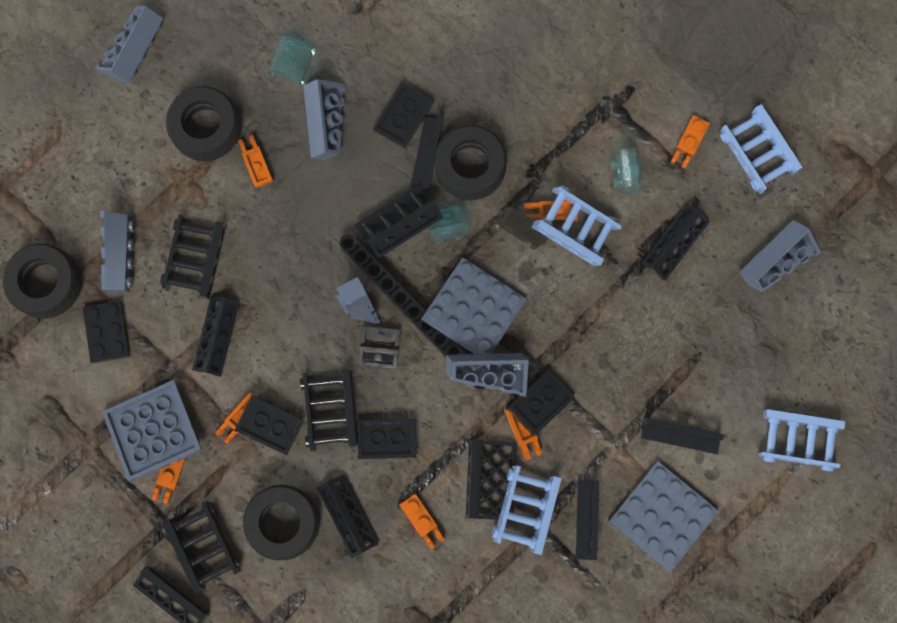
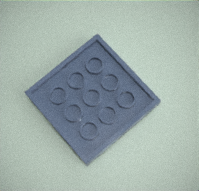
[421,258,526,354]
[102,380,202,482]
[608,461,719,572]

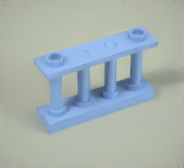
[720,104,802,194]
[532,186,622,266]
[758,409,845,472]
[492,466,562,555]

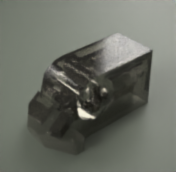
[496,207,548,250]

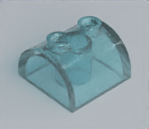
[267,36,315,85]
[611,147,643,194]
[427,203,469,244]

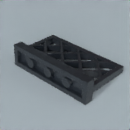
[465,439,517,521]

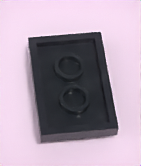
[373,82,434,149]
[82,300,130,364]
[507,370,575,437]
[234,395,304,456]
[357,419,417,460]

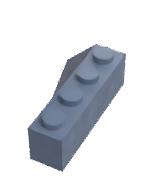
[94,5,163,83]
[303,79,346,160]
[100,210,135,293]
[740,220,822,293]
[336,277,380,325]
[446,353,529,397]

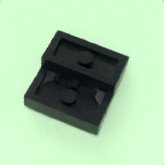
[358,325,401,369]

